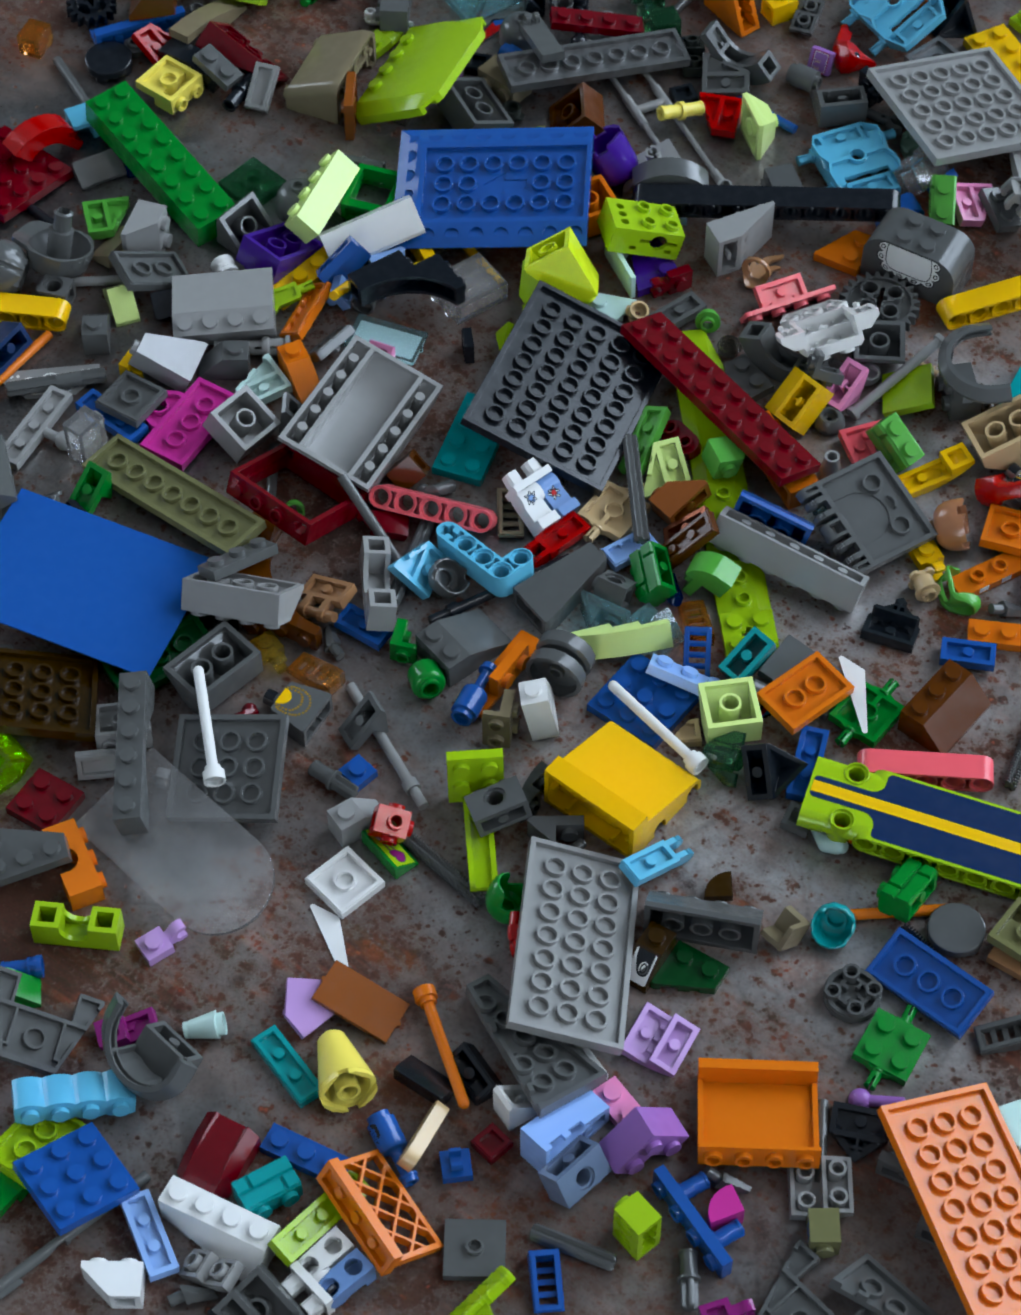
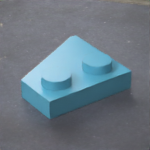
[387,541,447,600]

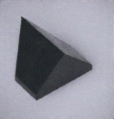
[931,0,977,38]
[741,743,808,801]

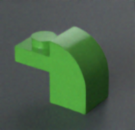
[682,551,742,598]

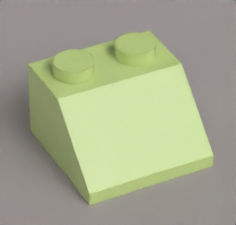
[698,676,763,747]

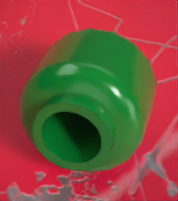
[407,659,446,699]

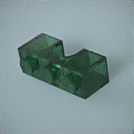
[630,0,682,37]

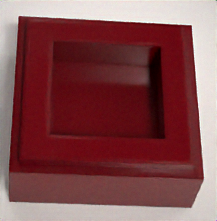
[470,1122,513,1165]

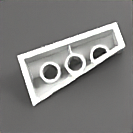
[158,1175,281,1281]

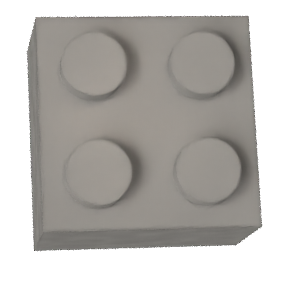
[202,385,281,463]

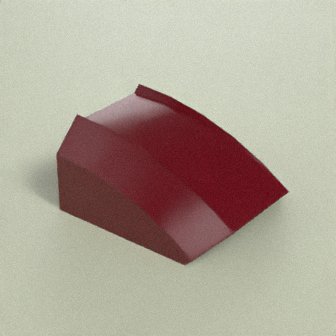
[177,1111,261,1198]

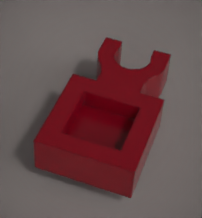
[649,264,693,298]

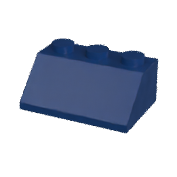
[733,489,815,545]

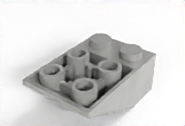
[704,201,775,277]

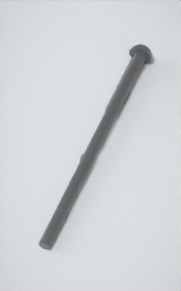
[0,1170,151,1301]

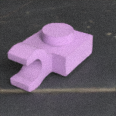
[134,919,188,967]

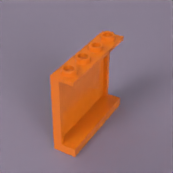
[697,1058,822,1170]

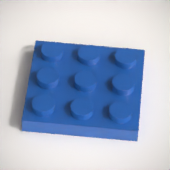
[587,654,699,750]
[13,1122,140,1236]

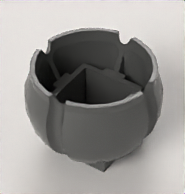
[0,239,30,293]

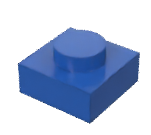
[339,754,378,792]

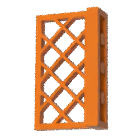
[316,1149,444,1277]

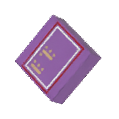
[807,45,836,77]

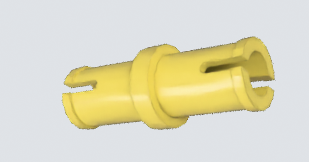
[656,100,705,121]

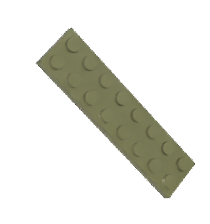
[81,434,267,555]

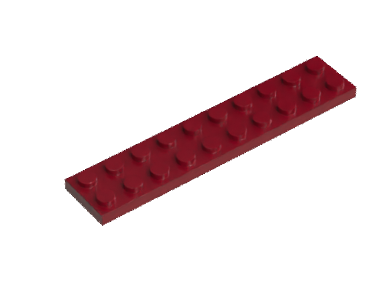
[620,312,821,487]

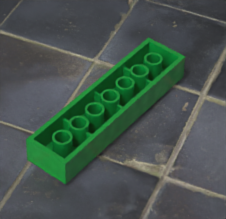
[85,81,235,247]

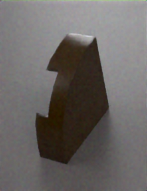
[704,871,733,901]

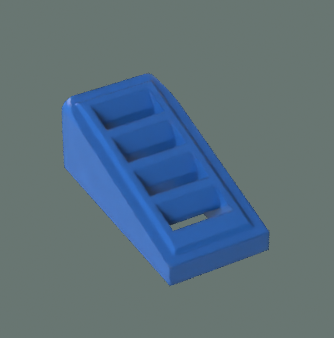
[683,626,712,677]
[527,1248,565,1314]

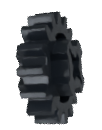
[66,0,117,29]

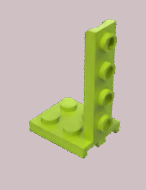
[446,748,504,892]

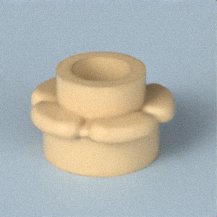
[625,301,649,322]

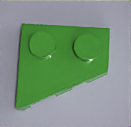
[82,196,130,240]

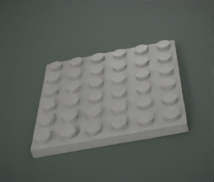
[866,47,1021,166]

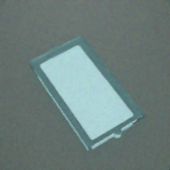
[344,313,428,366]

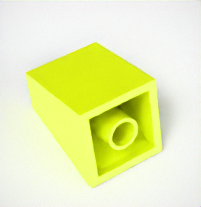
[524,227,599,304]

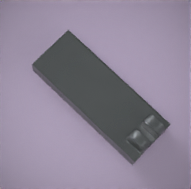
[519,12,565,63]

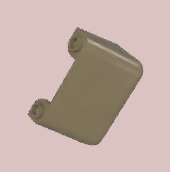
[283,30,376,124]

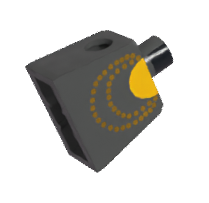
[263,682,333,747]

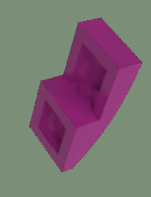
[93,1007,158,1050]

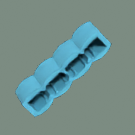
[11,1070,136,1125]

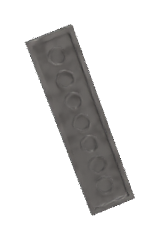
[497,28,691,93]

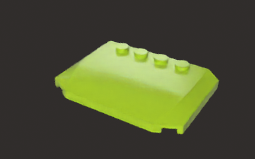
[356,16,486,125]

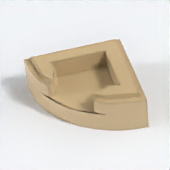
[675,718,702,747]

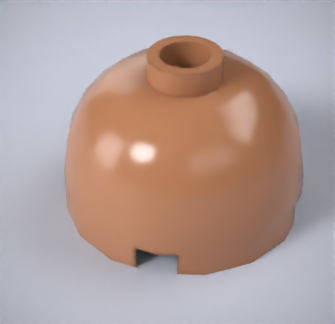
[929,498,971,551]

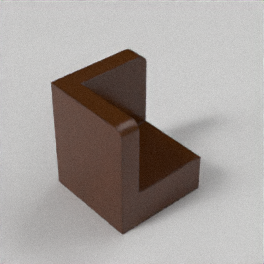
[386,449,430,489]

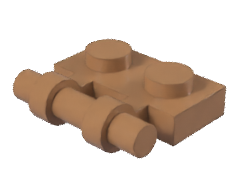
[295,574,358,623]

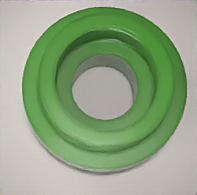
[695,309,721,333]

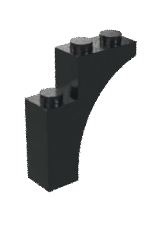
[348,250,467,307]

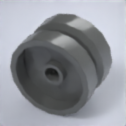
[526,629,596,698]

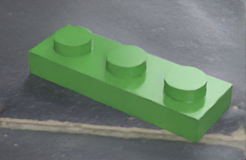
[618,406,671,476]

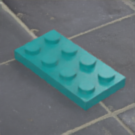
[432,392,500,487]

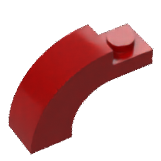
[2,114,84,162]

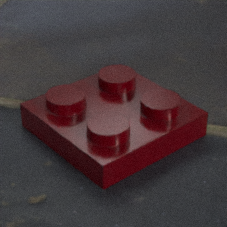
[5,767,85,831]

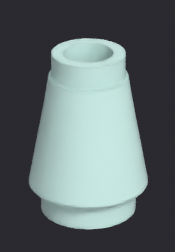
[182,1010,228,1039]

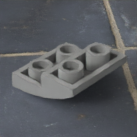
[787,1155,854,1220]

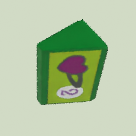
[361,828,419,879]

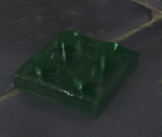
[218,157,287,206]

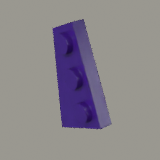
[630,237,677,297]

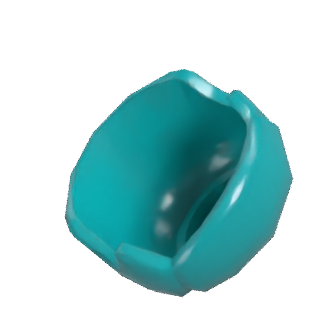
[810,902,856,950]

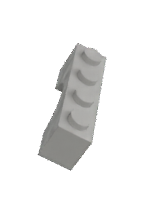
[359,536,397,632]

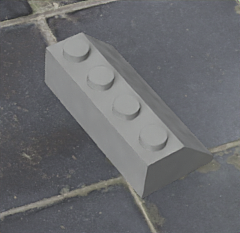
[181,572,304,629]

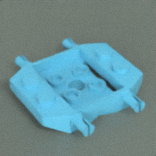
[841,0,947,56]
[796,122,917,193]

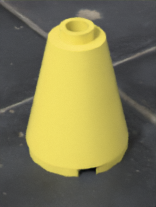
[317,1029,378,1113]

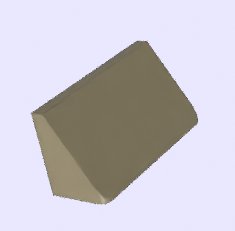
[92,226,124,269]

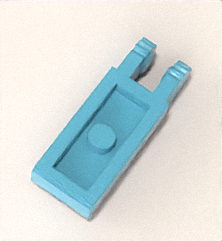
[618,835,694,888]

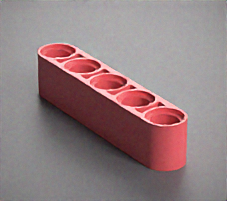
[369,484,498,533]
[857,748,994,792]

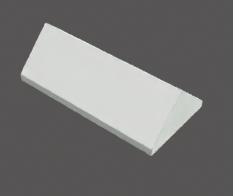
[319,195,426,257]

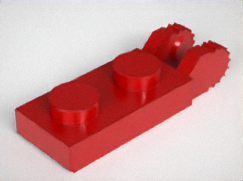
[523,511,591,568]

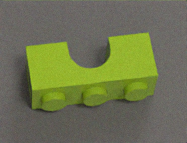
[30,900,125,951]

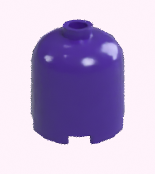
[592,124,639,187]

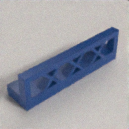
[89,6,186,45]

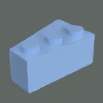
[520,1090,610,1172]

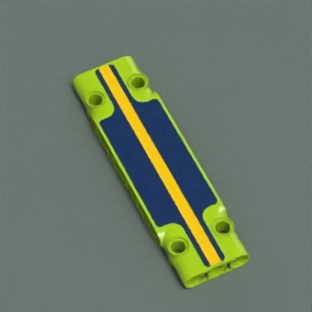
[796,756,1021,900]

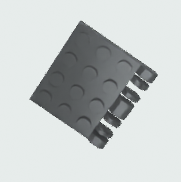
[795,451,938,575]

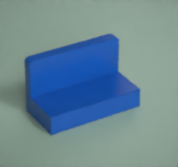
[316,236,371,284]

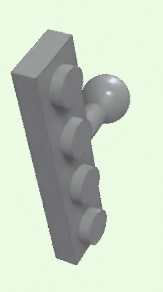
[5,385,75,471]

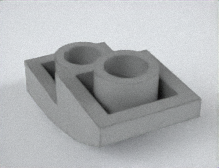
[178,1248,245,1293]

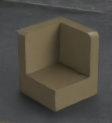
[760,905,811,951]

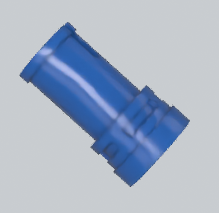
[0,955,45,978]

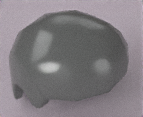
[428,557,470,598]

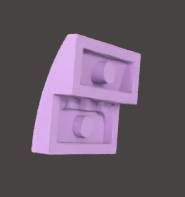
[622,1002,700,1078]

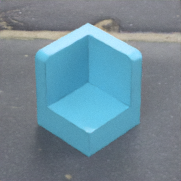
[64,103,99,138]

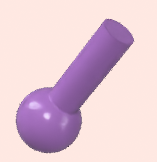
[848,1088,905,1108]

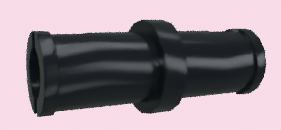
[222,72,253,112]

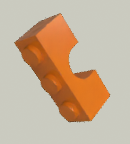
[42,818,108,911]

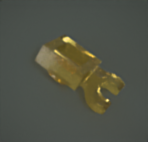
[249,629,289,675]

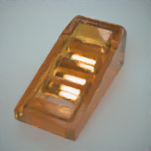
[677,600,715,649]
[286,652,346,695]

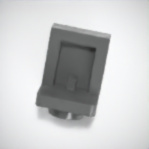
[806,348,844,387]

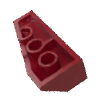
[195,21,289,82]

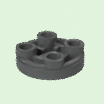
[927,903,986,958]
[823,963,883,1023]

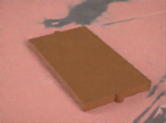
[311,960,410,1044]

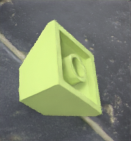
[740,92,778,161]

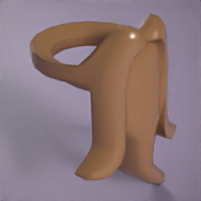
[742,254,784,290]

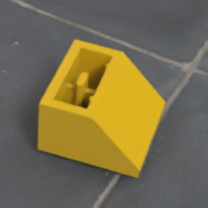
[765,366,834,436]

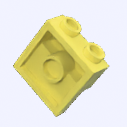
[135,54,204,115]

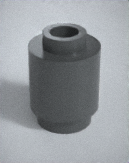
[786,63,823,93]

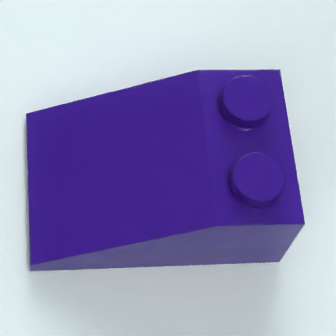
[235,222,323,285]

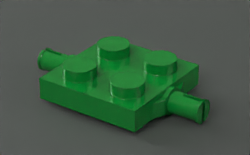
[828,678,905,748]
[851,1005,931,1091]

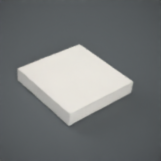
[305,846,385,920]

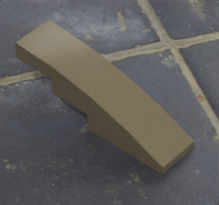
[169,0,247,44]

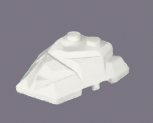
[775,299,880,361]

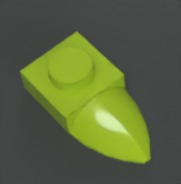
[373,29,403,60]

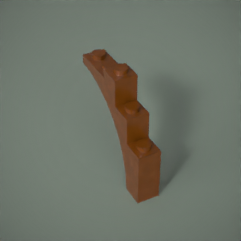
[238,511,322,651]

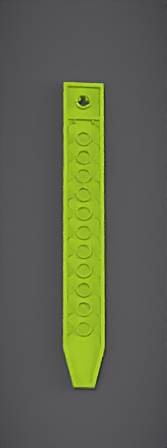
[676,329,779,660]

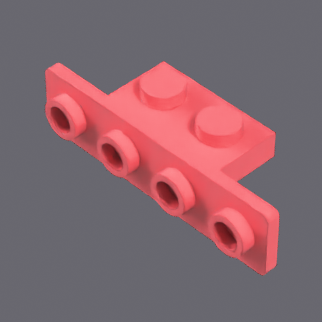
[739,272,837,324]

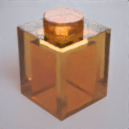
[17,18,53,59]

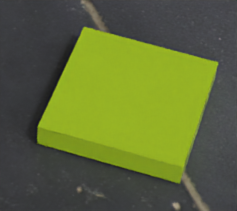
[882,363,935,417]

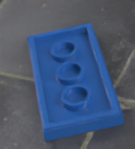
[865,927,995,1040]

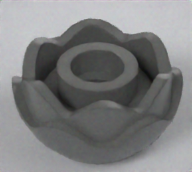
[814,407,845,436]

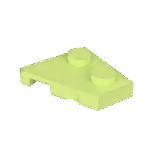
[644,436,691,500]

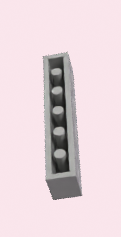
[709,505,870,613]

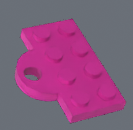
[140,377,234,471]

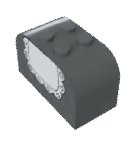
[860,207,975,305]

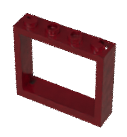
[226,443,369,546]

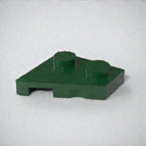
[651,940,730,995]

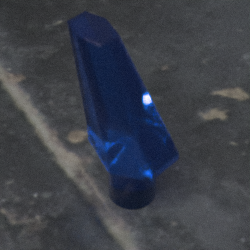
[667,573,684,607]

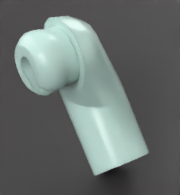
[811,830,849,855]

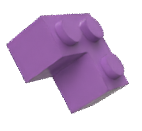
[599,1107,689,1175]

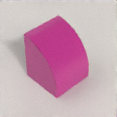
[707,1184,745,1231]

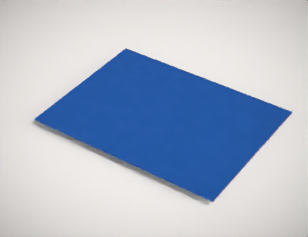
[390,126,594,249]
[0,488,209,676]

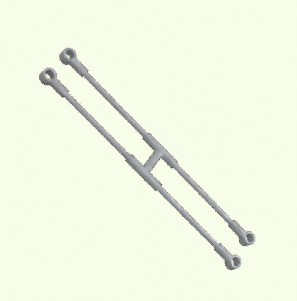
[572,10,732,185]

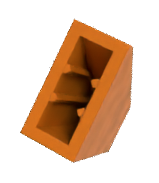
[704,0,760,37]

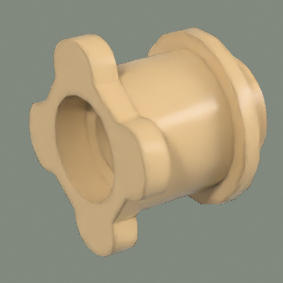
[908,567,941,602]

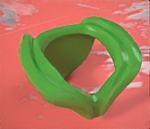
[937,565,981,616]

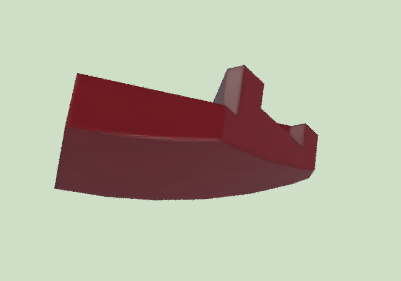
[356,510,409,542]

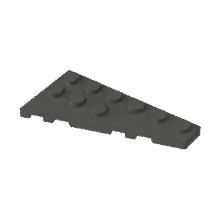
[465,974,607,1118]

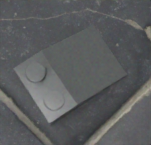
[415,609,512,687]

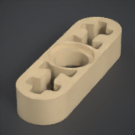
[396,1100,450,1173]

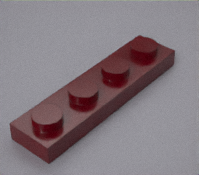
[549,6,644,37]

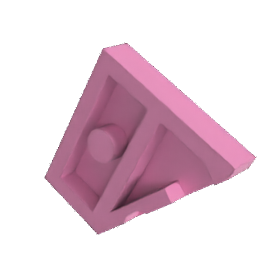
[955,182,993,227]

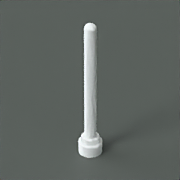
[193,666,226,788]
[608,680,709,776]

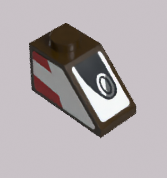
[630,920,677,994]

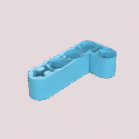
[436,521,534,597]

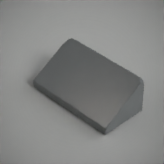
[71,148,127,191]

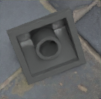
[216,191,274,256]

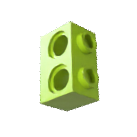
[612,1191,662,1261]

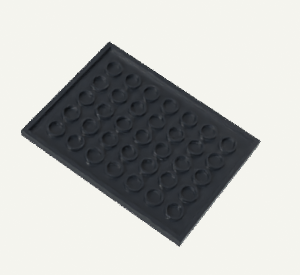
[460,280,662,497]

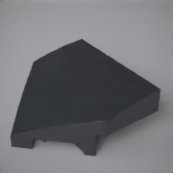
[860,598,920,654]
[828,1101,889,1163]

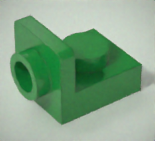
[390,618,418,664]

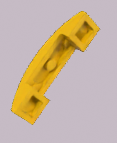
[898,442,975,498]

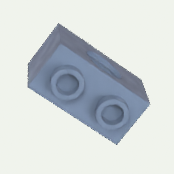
[538,1135,612,1209]

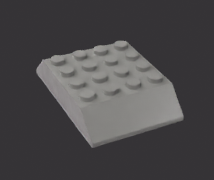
[277,334,443,493]

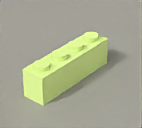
[284,149,360,244]

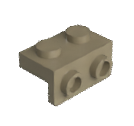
[482,689,520,748]

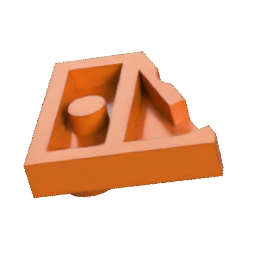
[813,230,871,277]

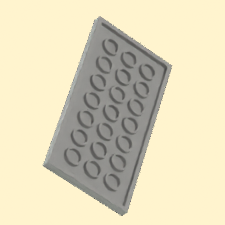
[505,836,639,1056]

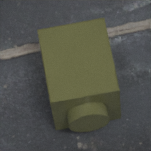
[806,1208,841,1258]

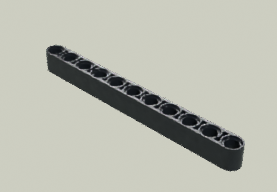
[632,183,901,222]

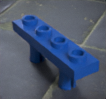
[651,1164,745,1279]

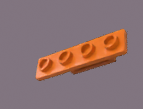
[478,630,539,718]

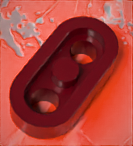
[661,420,702,460]

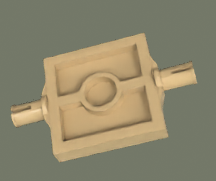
[577,480,651,543]

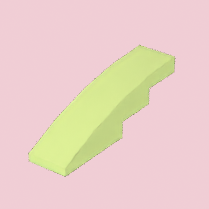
[571,619,674,660]

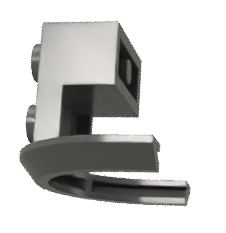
[935,322,1012,421]
[101,992,203,1101]

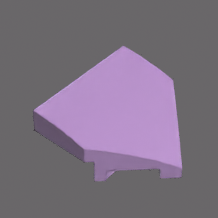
[282,978,335,1040]

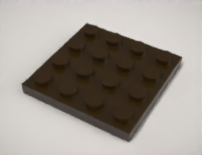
[0,648,99,742]

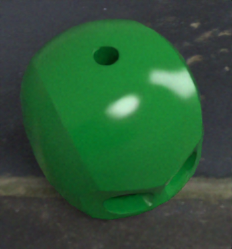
[485,872,523,925]

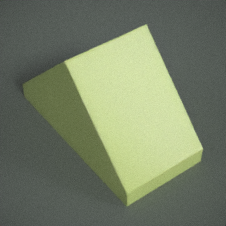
[102,284,141,327]

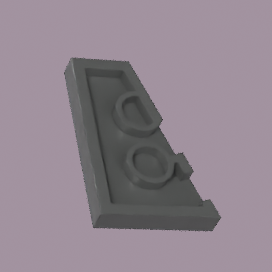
[828,1253,938,1315]

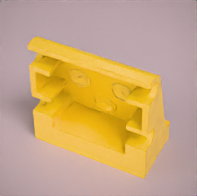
[544,721,701,857]

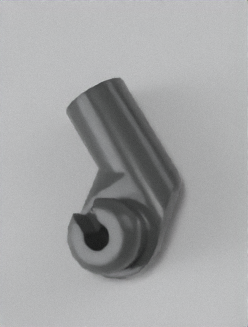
[416,479,456,496]

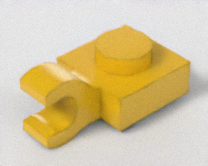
[908,540,946,582]

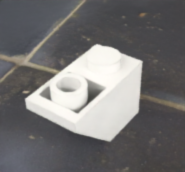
[81,1257,146,1309]

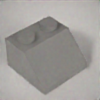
[120,199,173,251]

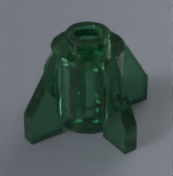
[702,731,746,788]

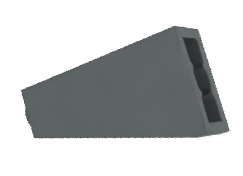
[513,542,607,635]

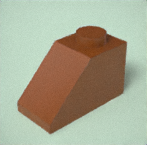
[648,480,712,525]

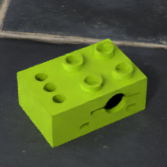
[597,197,686,260]

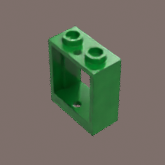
[340,163,397,221]

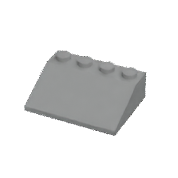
[172,267,277,345]

